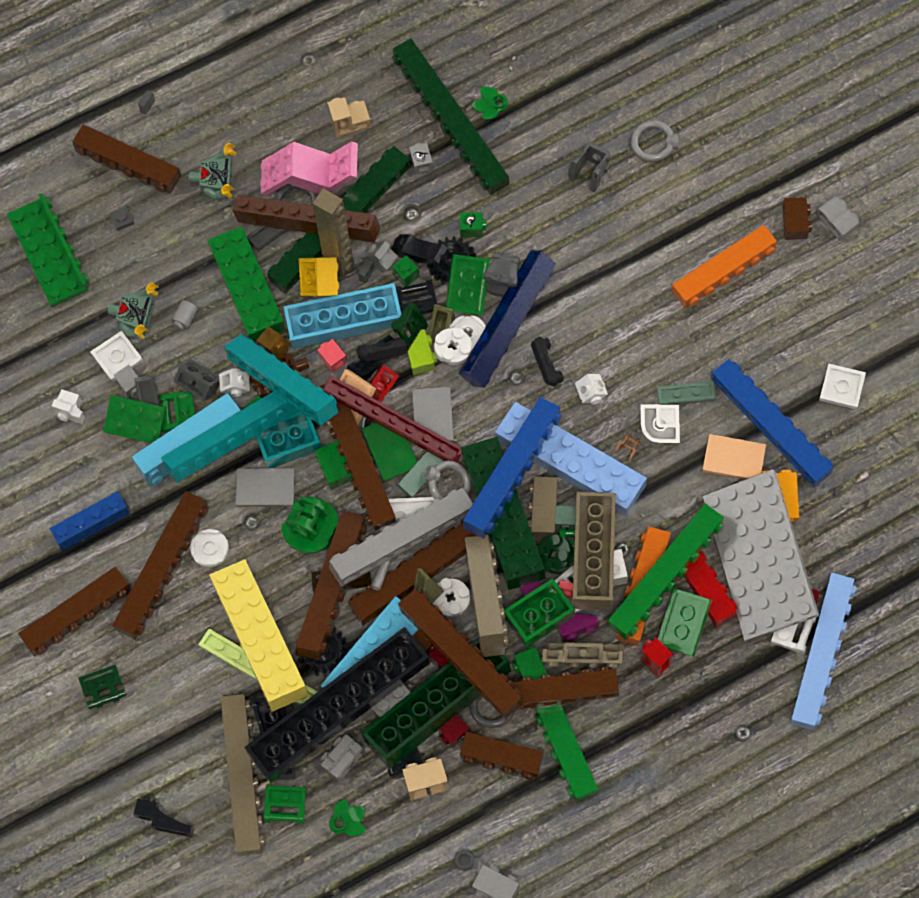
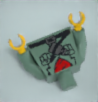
[189,143,236,200]
[108,282,159,339]

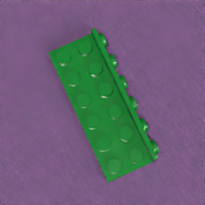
[7,193,89,308]

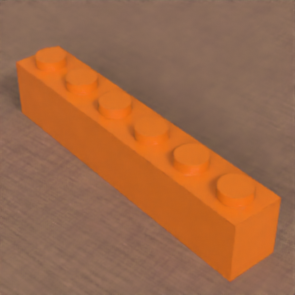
[672,225,777,308]
[614,526,671,646]

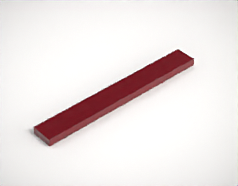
[323,375,461,463]

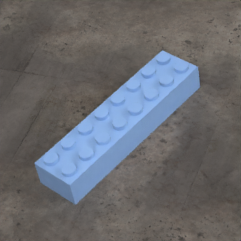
[495,402,647,516]

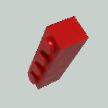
[683,551,738,628]

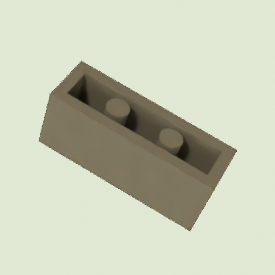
[528,476,557,538]

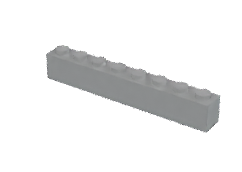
[329,488,473,587]

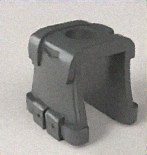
[568,142,611,192]
[483,251,520,298]

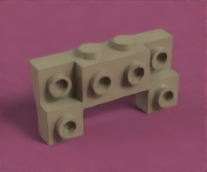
[542,643,624,668]

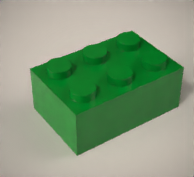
[504,578,575,648]

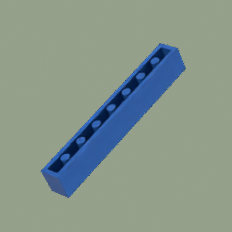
[711,359,833,488]
[463,397,562,539]

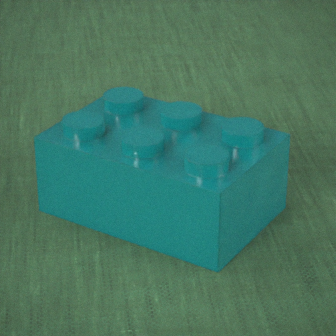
[256,411,321,468]

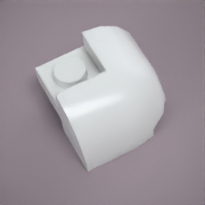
[641,404,680,443]

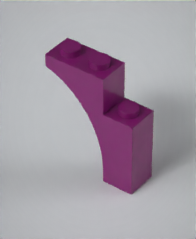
[519,581,599,642]

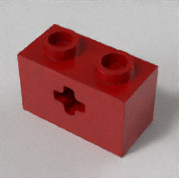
[369,365,399,402]
[641,638,673,678]

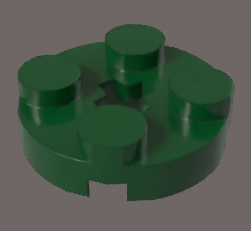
[537,534,574,574]

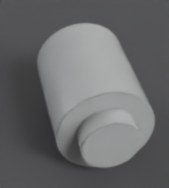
[171,300,198,331]

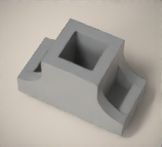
[361,241,398,272]

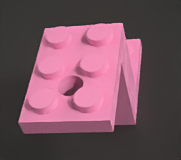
[260,141,358,196]

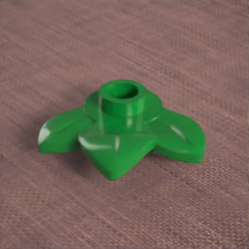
[471,87,508,120]
[329,799,366,837]

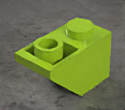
[408,329,437,375]

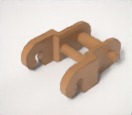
[614,433,641,462]

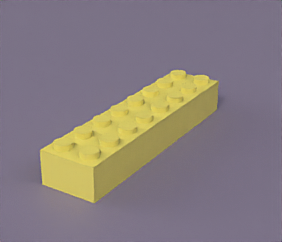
[209,559,308,712]

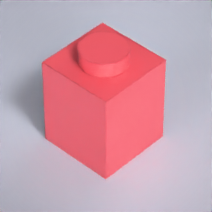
[318,339,347,373]

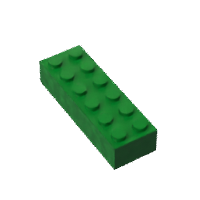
[207,226,286,342]

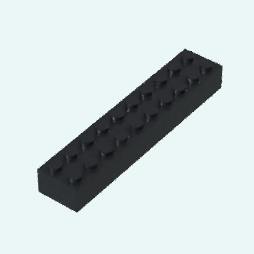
[244,627,430,784]

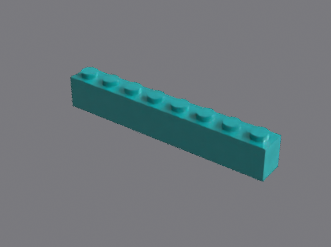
[224,334,338,426]
[161,392,299,483]

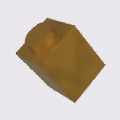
[256,326,291,359]

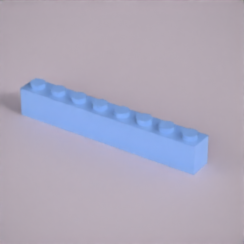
[790,573,856,731]

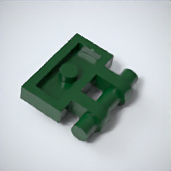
[78,665,126,710]

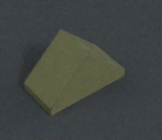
[428,304,455,340]
[414,568,444,604]

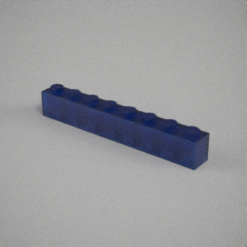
[459,250,556,388]

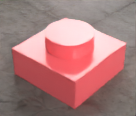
[559,580,573,599]

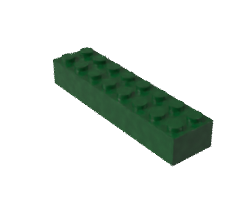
[461,437,546,590]
[361,639,511,769]

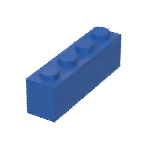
[49,491,130,551]

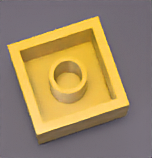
[299,257,339,296]

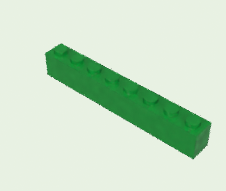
[607,503,724,640]
[512,647,598,803]

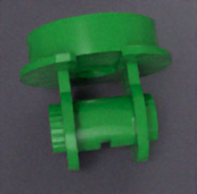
[281,497,339,554]

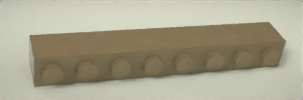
[312,188,354,277]
[221,694,265,856]

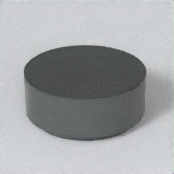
[454,850,474,871]

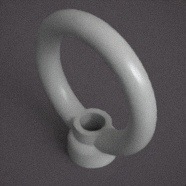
[631,120,679,162]
[423,461,471,500]

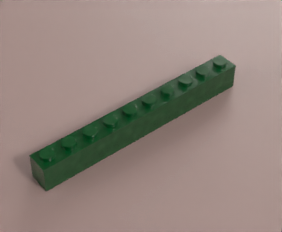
[392,38,509,195]
[267,146,411,294]

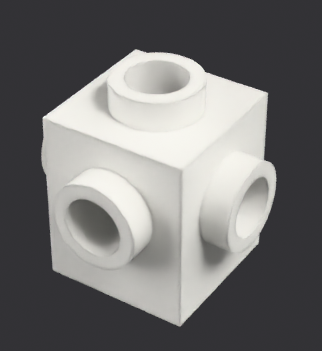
[219,368,250,397]
[575,374,608,405]

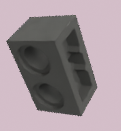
[174,359,220,401]

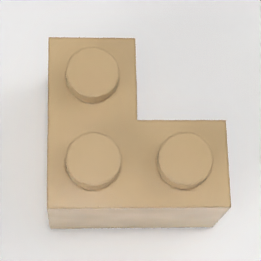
[327,97,371,138]

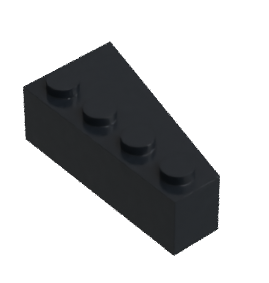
[250,697,295,780]

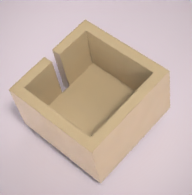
[402,758,449,801]

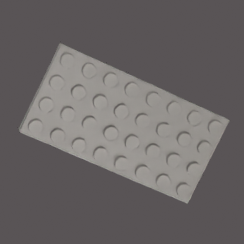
[703,469,819,642]

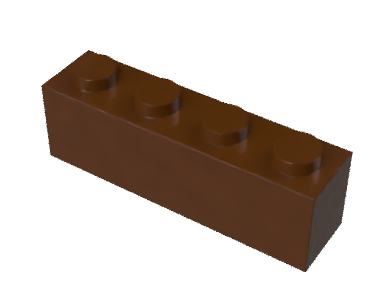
[460,732,543,780]

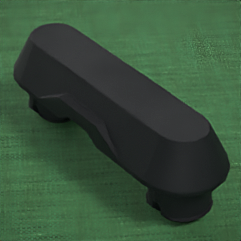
[531,336,564,387]
[356,338,407,361]

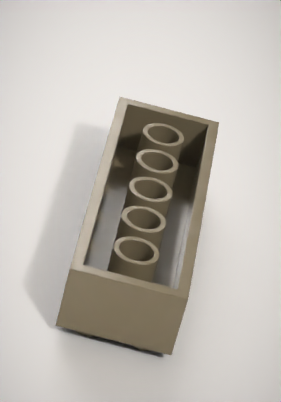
[573,492,616,610]
[465,535,508,657]

